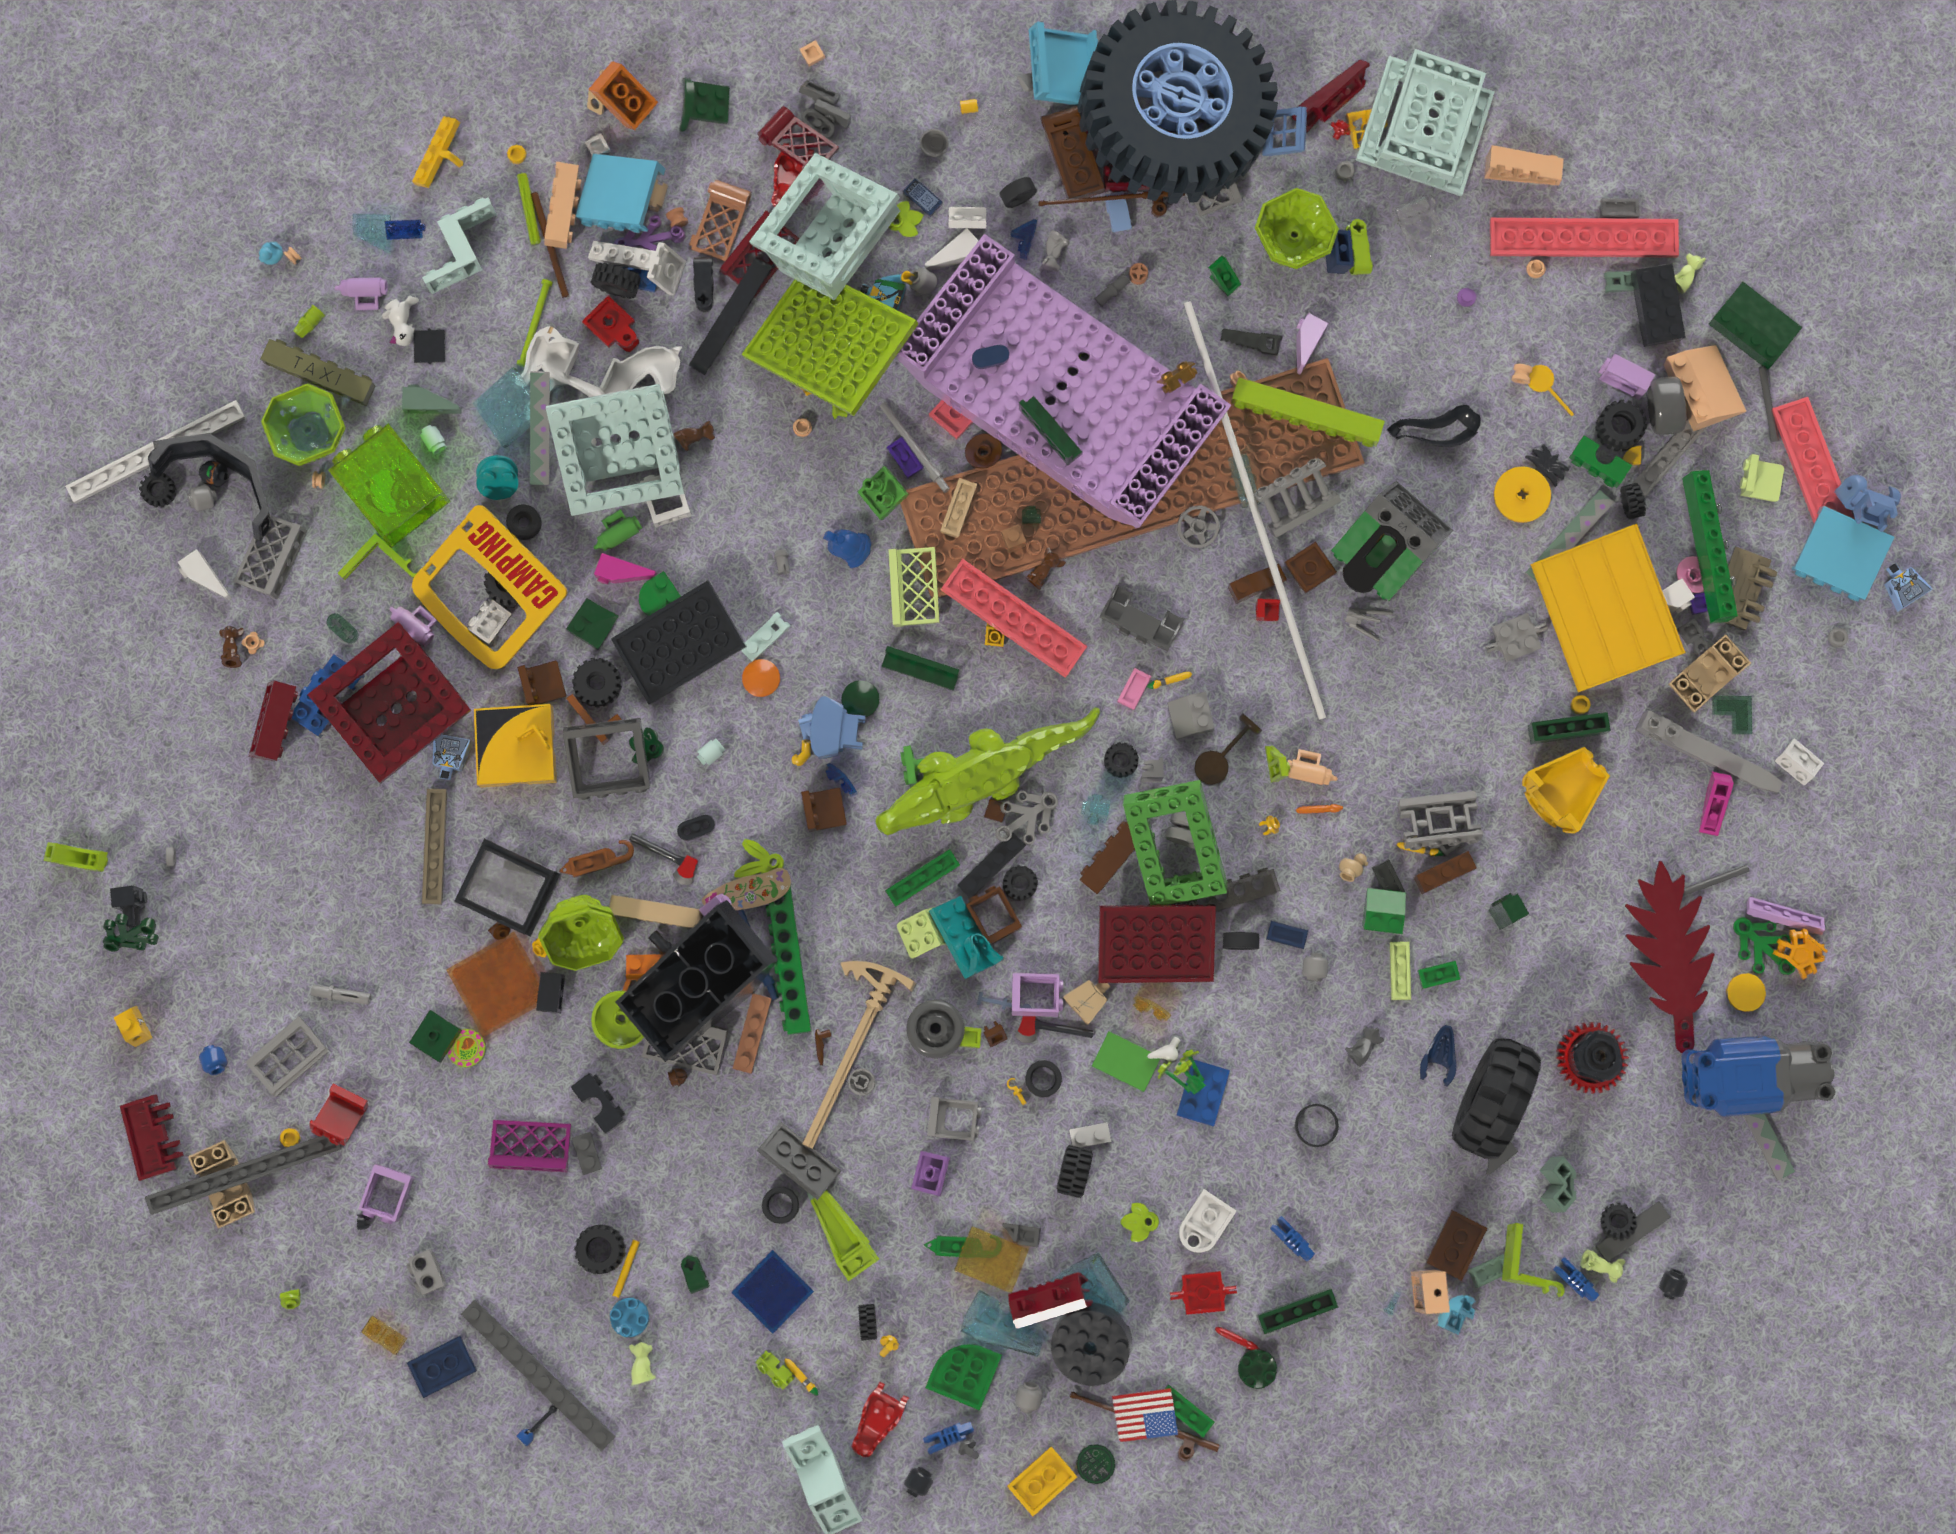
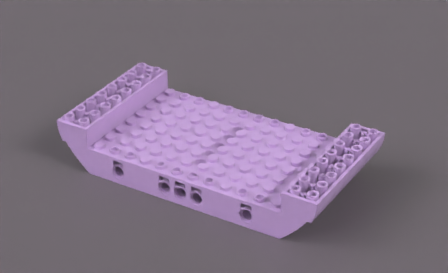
[896,234,1231,528]

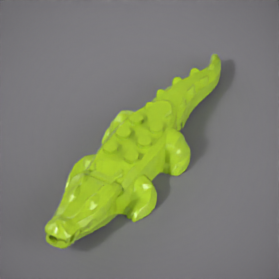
[875,707,1100,835]

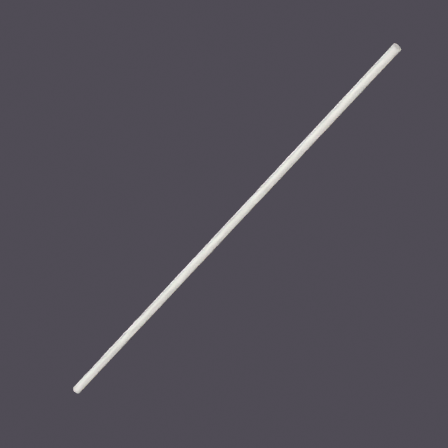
[1184,301,1326,720]

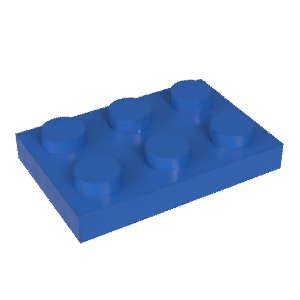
[1176,1060,1230,1127]

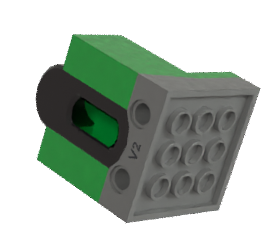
[1331,481,1454,601]

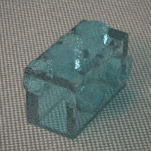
[1081,794,1111,825]

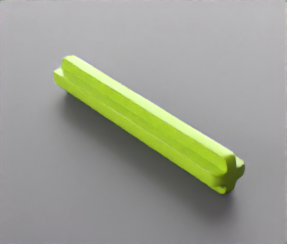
[517,173,541,245]

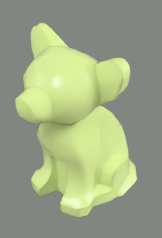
[1675,253,1706,294]
[1580,1250,1626,1283]
[629,1342,656,1385]

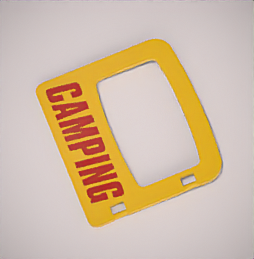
[412,505,568,669]

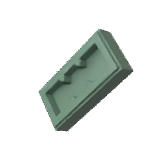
[1468,1254,1504,1288]

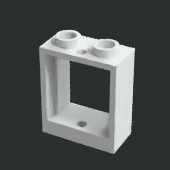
[640,475,692,527]

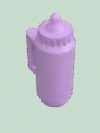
[335,278,388,310]
[389,605,437,646]

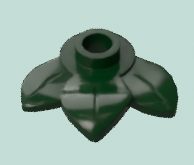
[629,727,664,764]

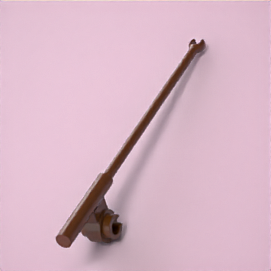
[1038,191,1185,217]
[1070,1391,1219,1462]

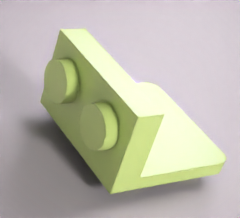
[1740,454,1784,502]
[897,906,946,958]

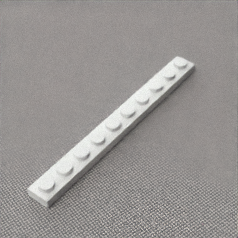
[66,400,245,504]

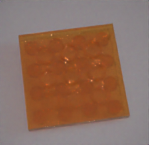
[446,932,540,1037]

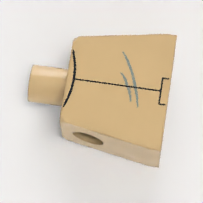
[1063,980,1110,1025]

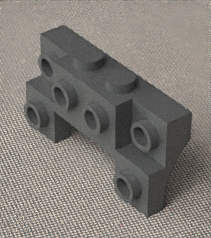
[1100,585,1185,652]

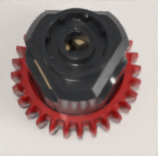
[1555,1022,1629,1094]

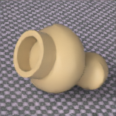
[1339,853,1368,882]

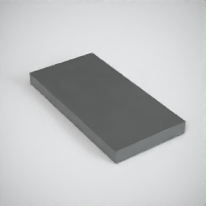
[757,1122,842,1200]

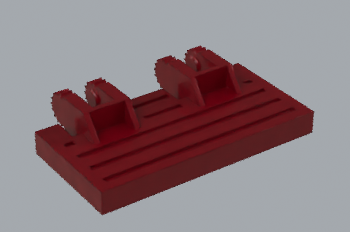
[120,1094,184,1181]

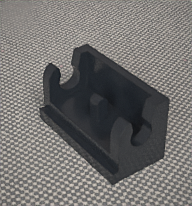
[536,972,565,1014]

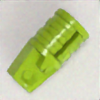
[293,304,326,338]

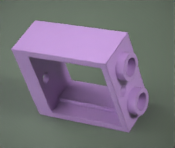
[1598,353,1655,400]
[1012,973,1063,1017]
[358,1164,414,1224]

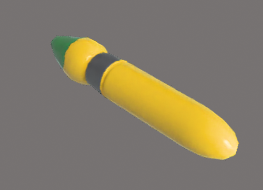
[1147,672,1192,689]
[1397,842,1443,857]
[784,1358,818,1396]

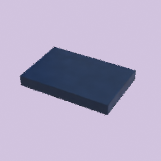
[407,1335,477,1398]

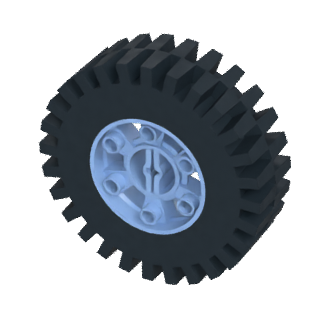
[1078,0,1278,204]

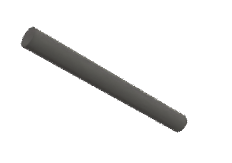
[1758,367,1779,442]
[1683,865,1749,896]

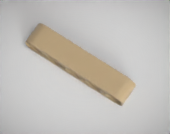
[609,895,703,929]

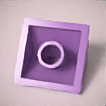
[911,1151,950,1196]

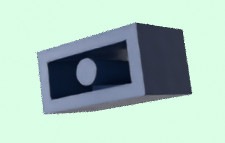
[1326,230,1354,274]

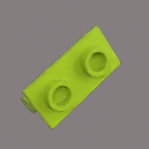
[755,1351,794,1390]

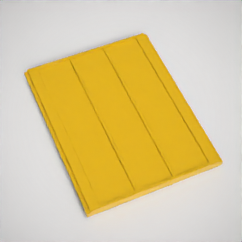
[1531,524,1686,693]

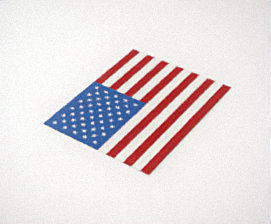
[1112,1388,1178,1442]

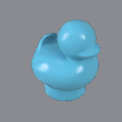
[259,242,283,265]

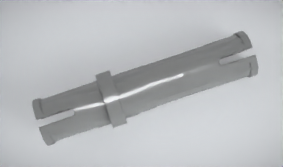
[311,984,371,1005]

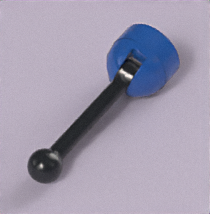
[516,1405,557,1447]

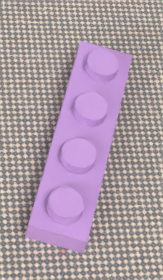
[1747,897,1825,935]

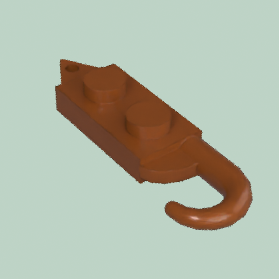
[559,840,634,878]

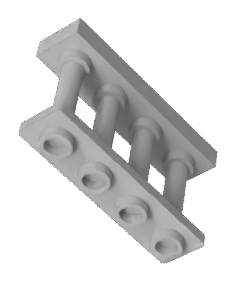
[1254,458,1341,538]

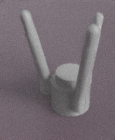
[1345,607,1393,642]

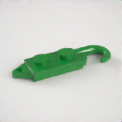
[923,1235,1002,1258]

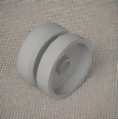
[1165,812,1213,849]

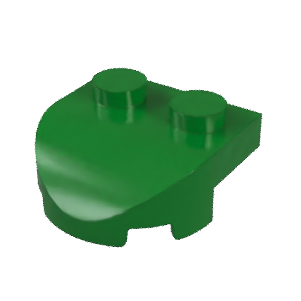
[638,571,681,616]

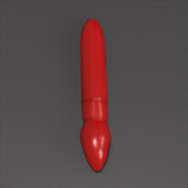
[1215,1327,1259,1350]

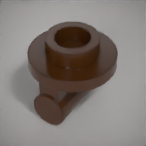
[488,922,511,940]

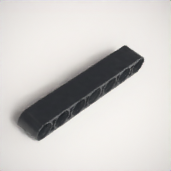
[688,256,773,376]

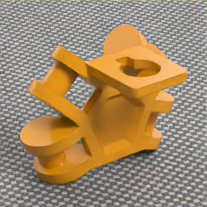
[1773,929,1828,980]

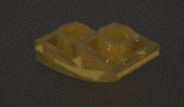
[1133,996,1172,1022]
[361,1316,407,1355]

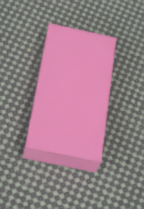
[1117,668,1152,710]

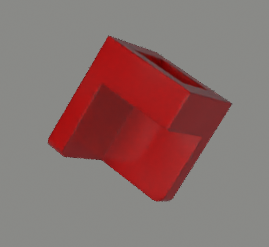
[1256,599,1280,621]

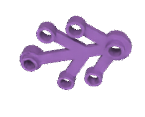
[613,215,685,251]

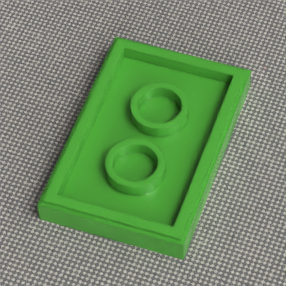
[1092,1031,1160,1092]

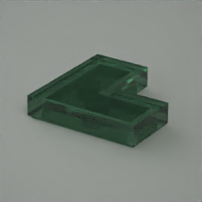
[1712,696,1753,735]

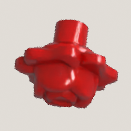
[1331,119,1351,140]

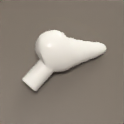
[1147,1037,1180,1061]

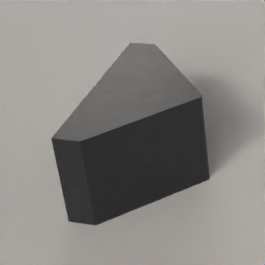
[615,900,778,1062]

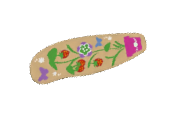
[702,868,791,910]

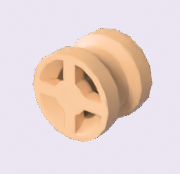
[1511,364,1533,384]

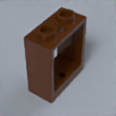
[966,885,1022,945]

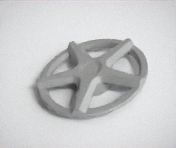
[1177,505,1219,548]

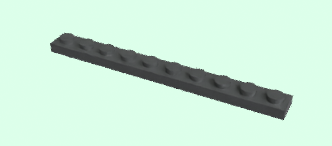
[145,1135,342,1215]
[461,1300,616,1451]

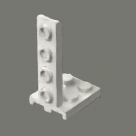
[588,241,686,296]

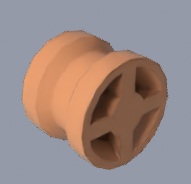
[666,207,689,228]
[1129,263,1148,285]

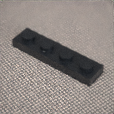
[957,832,1026,898]

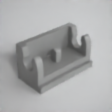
[1140,758,1164,782]

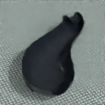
[1387,405,1481,448]

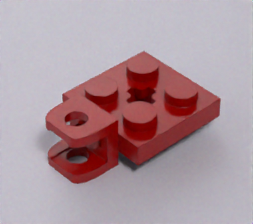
[582,296,639,353]

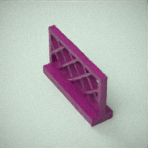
[488,1120,571,1172]

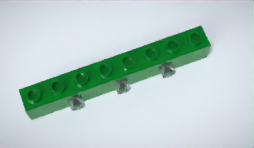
[1682,470,1738,624]

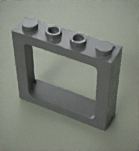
[563,718,651,800]

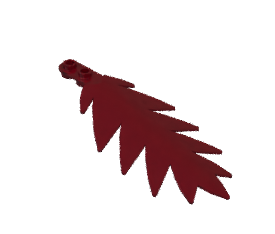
[1625,861,1715,1054]

